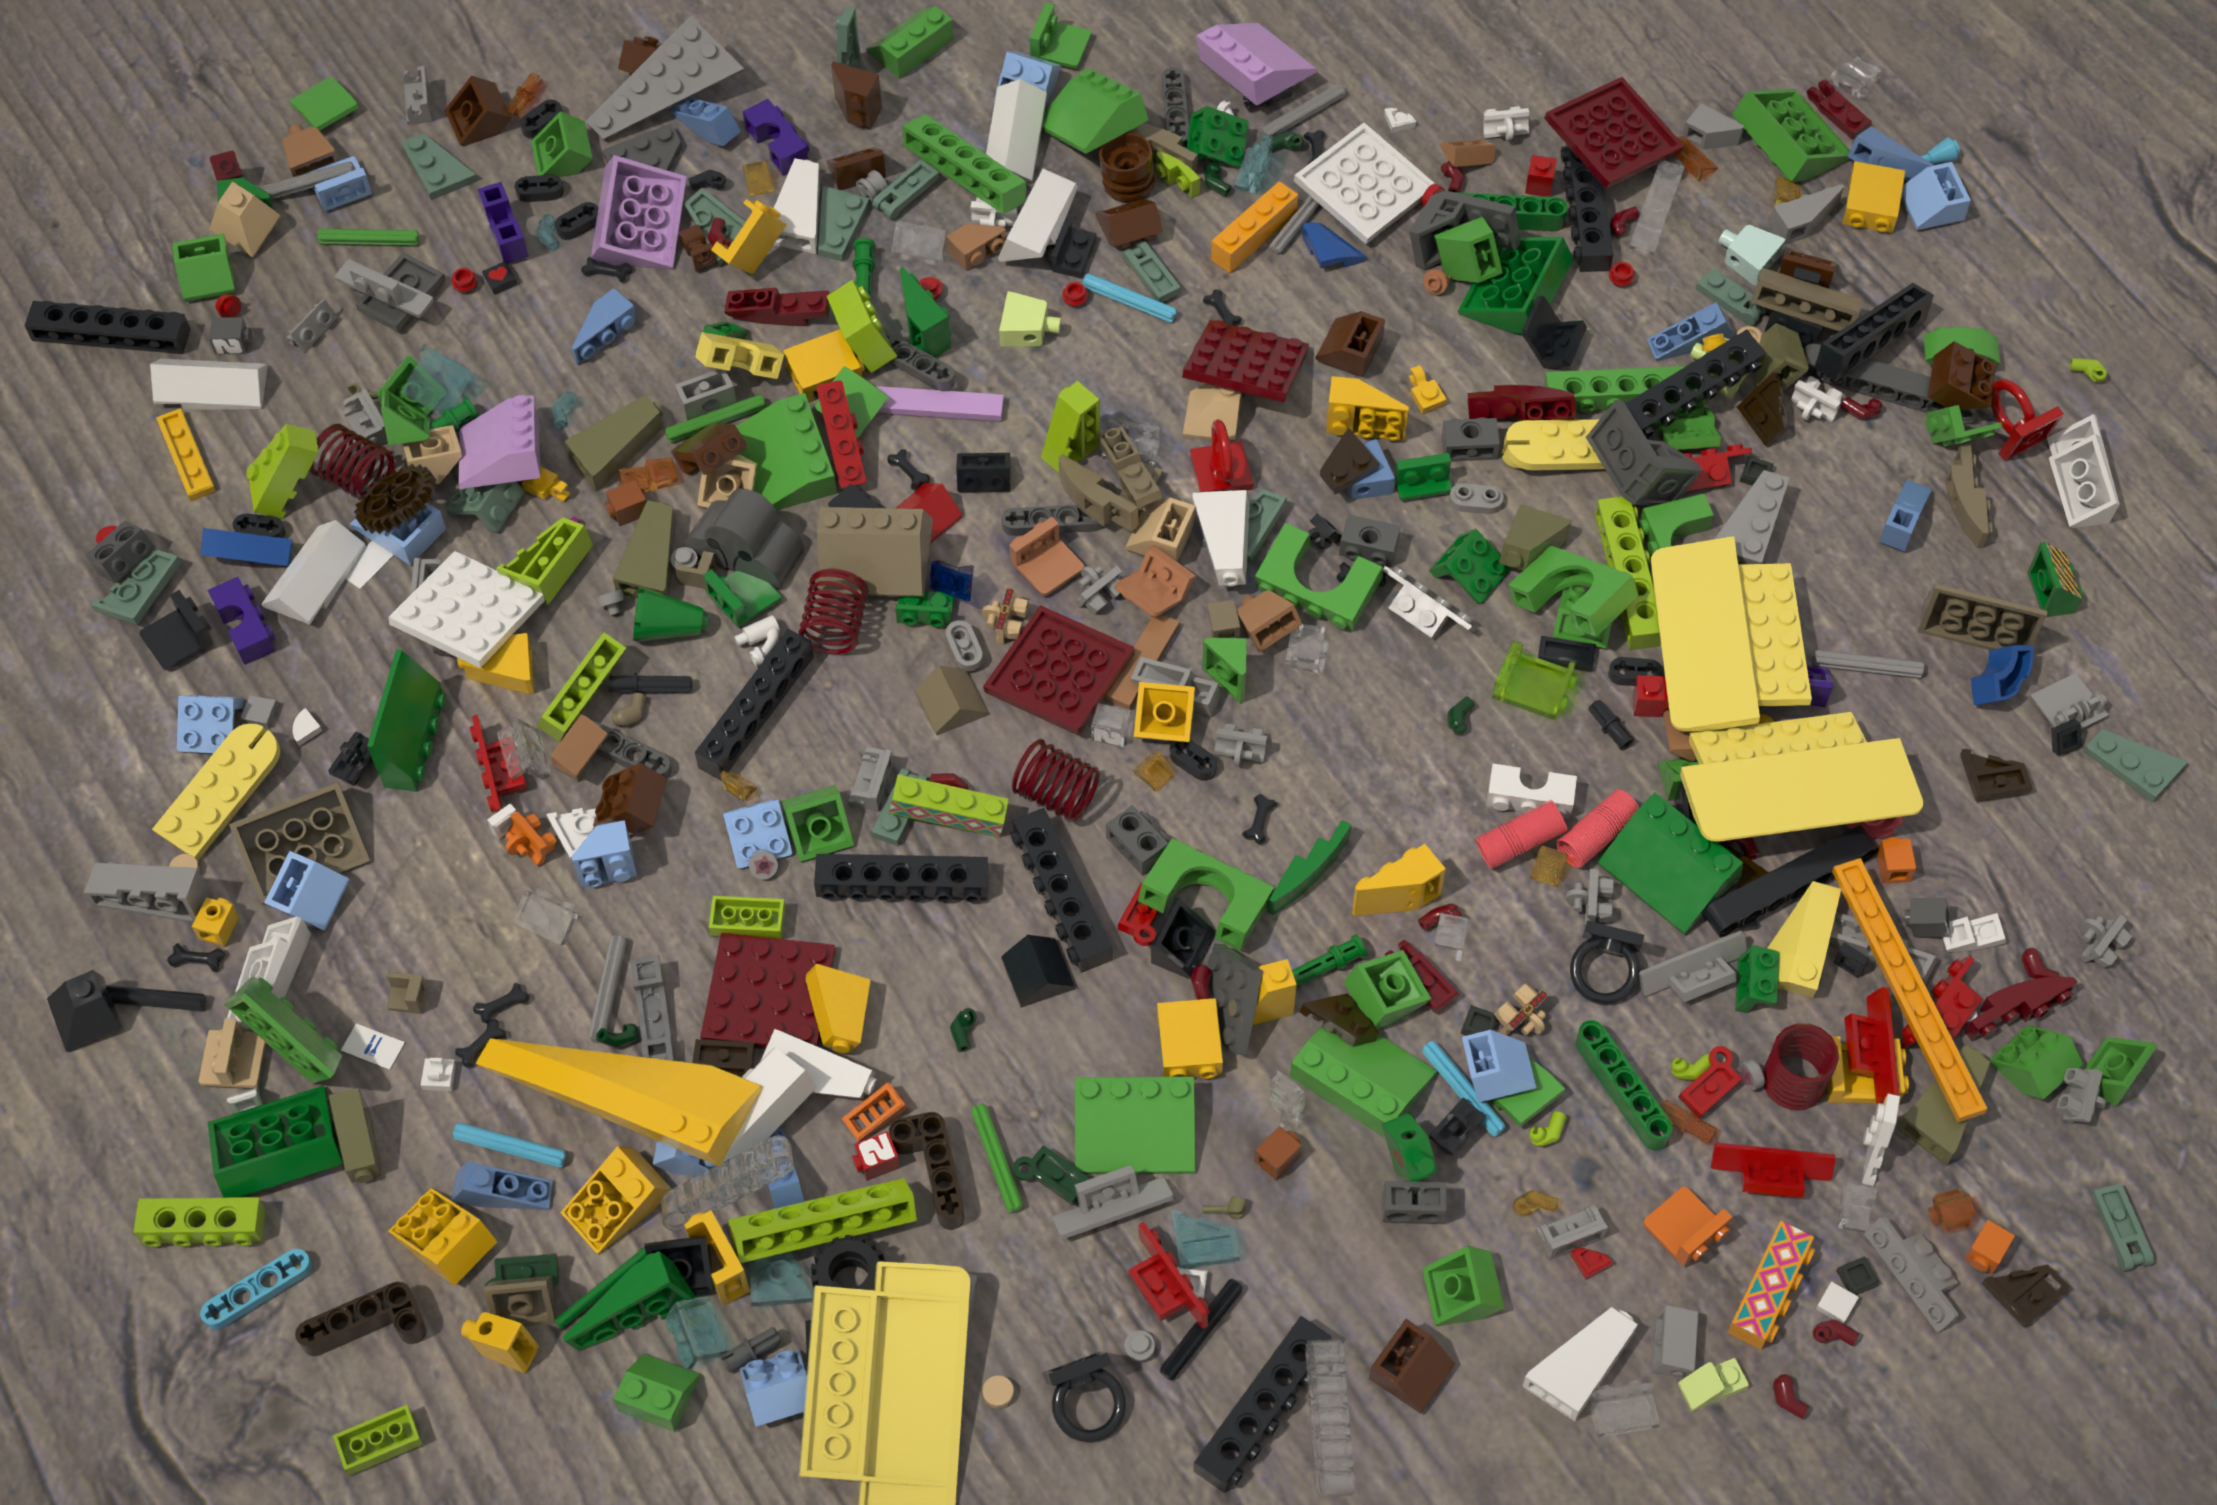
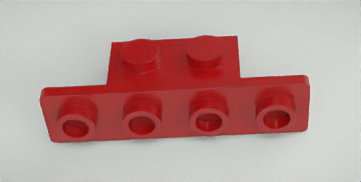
[817,380,866,489]
[1684,444,1752,492]
[469,715,528,813]
[1900,956,1982,1048]
[1844,987,1899,1104]
[1711,1142,1836,1198]
[1128,1222,1210,1329]

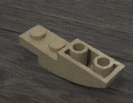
[1126,124,1198,173]
[1097,425,1162,508]
[1945,443,1992,548]
[1059,455,1139,532]

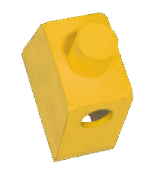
[461,1312,540,1374]

